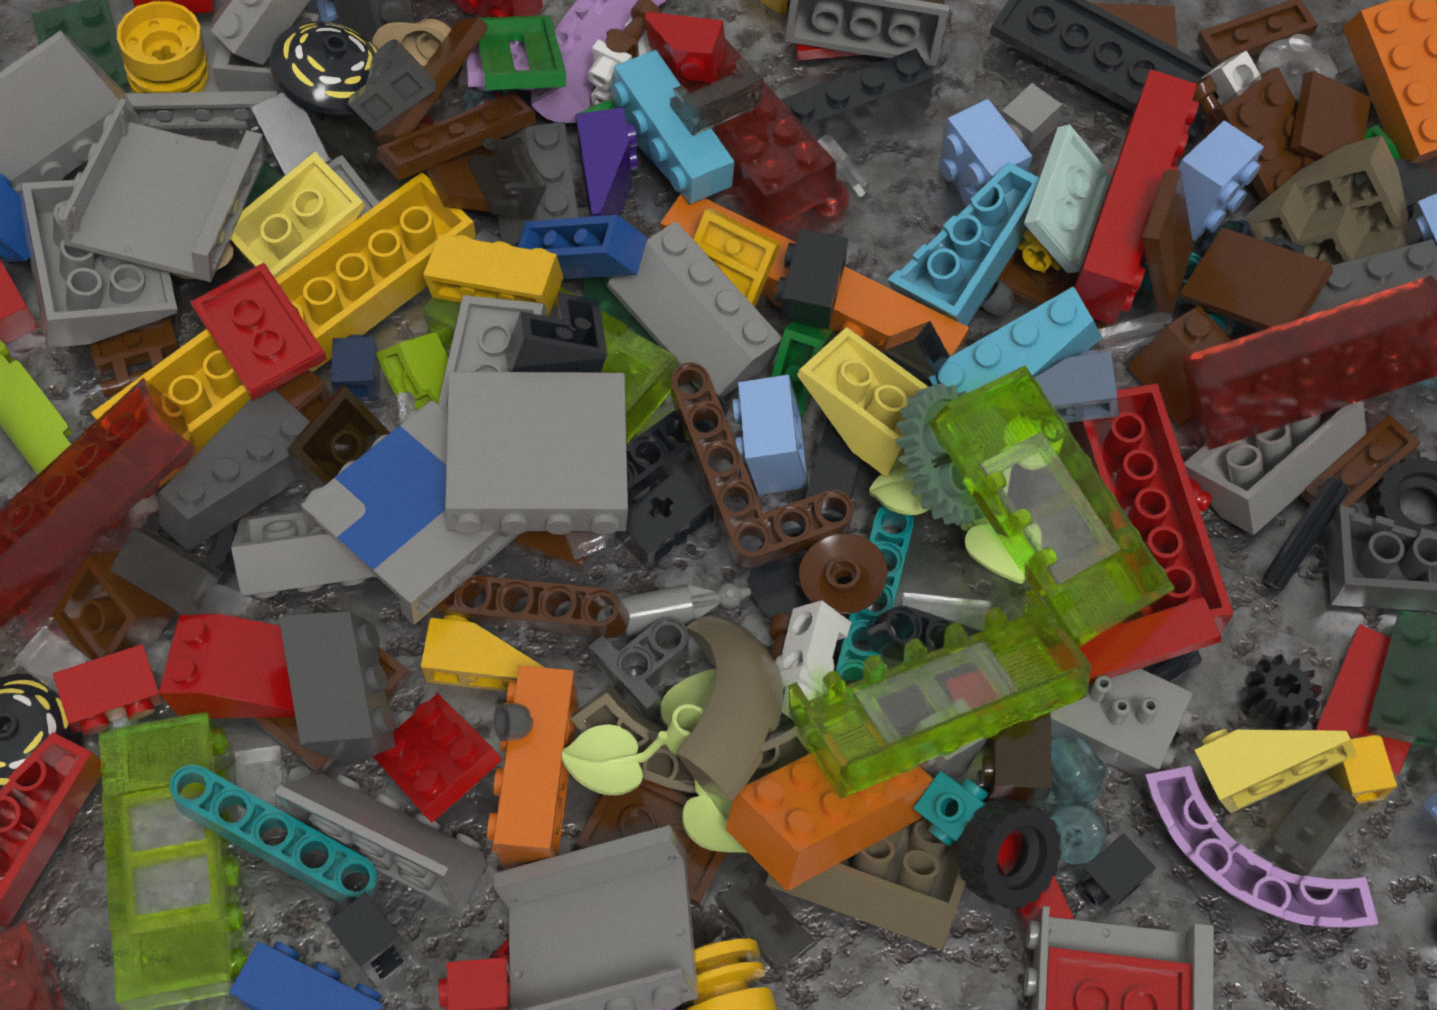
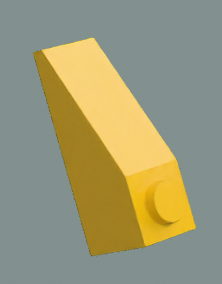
[421,615,545,692]

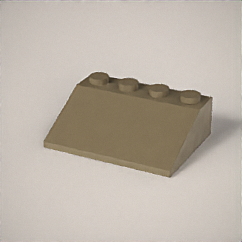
[765,816,965,950]

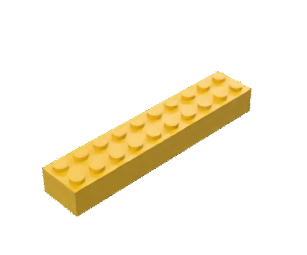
[91,172,476,491]

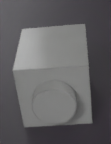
[1001,83,1062,152]

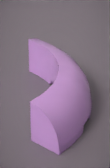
[531,0,667,123]
[1145,766,1379,928]

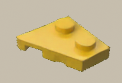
[693,208,782,307]

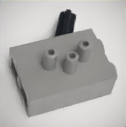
[1049,650,1202,782]

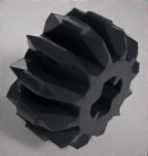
[1242,654,1322,730]

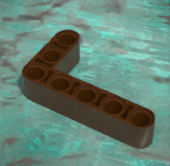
[670,362,854,568]
[429,575,630,638]

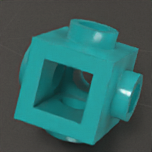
[913,771,989,846]

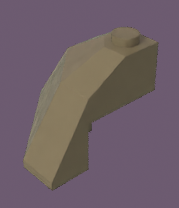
[1245,135,1408,265]

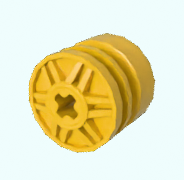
[117,1,210,93]
[681,938,778,1010]

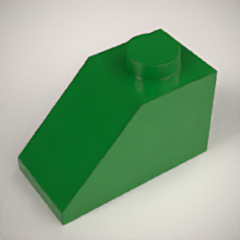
[771,321,834,418]

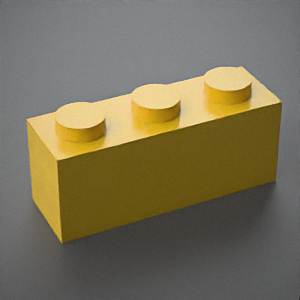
[423,234,563,317]

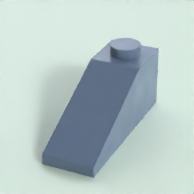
[986,350,1119,432]

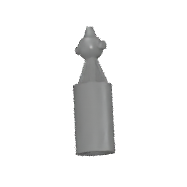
[619,583,751,636]

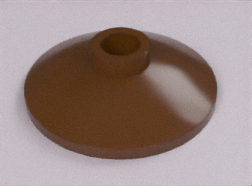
[799,534,888,614]

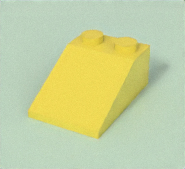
[230,152,365,278]
[797,327,928,477]
[1195,729,1357,814]

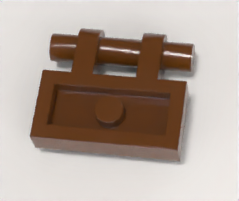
[90,316,179,398]

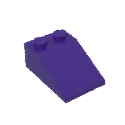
[576,108,638,217]

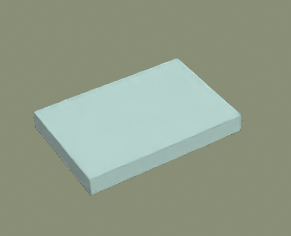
[1024,124,1112,273]

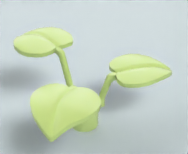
[869,419,1065,584]
[561,668,747,853]

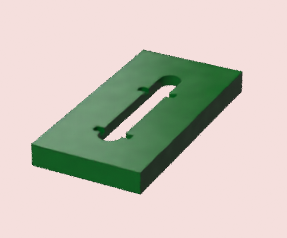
[477,15,566,90]

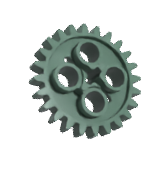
[896,383,1003,526]

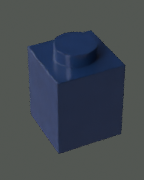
[331,335,380,401]

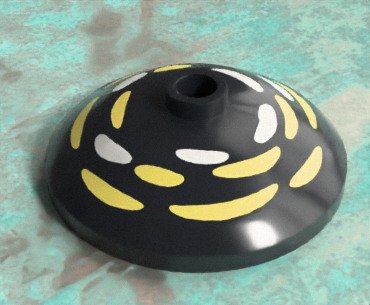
[270,21,379,115]
[0,674,84,790]

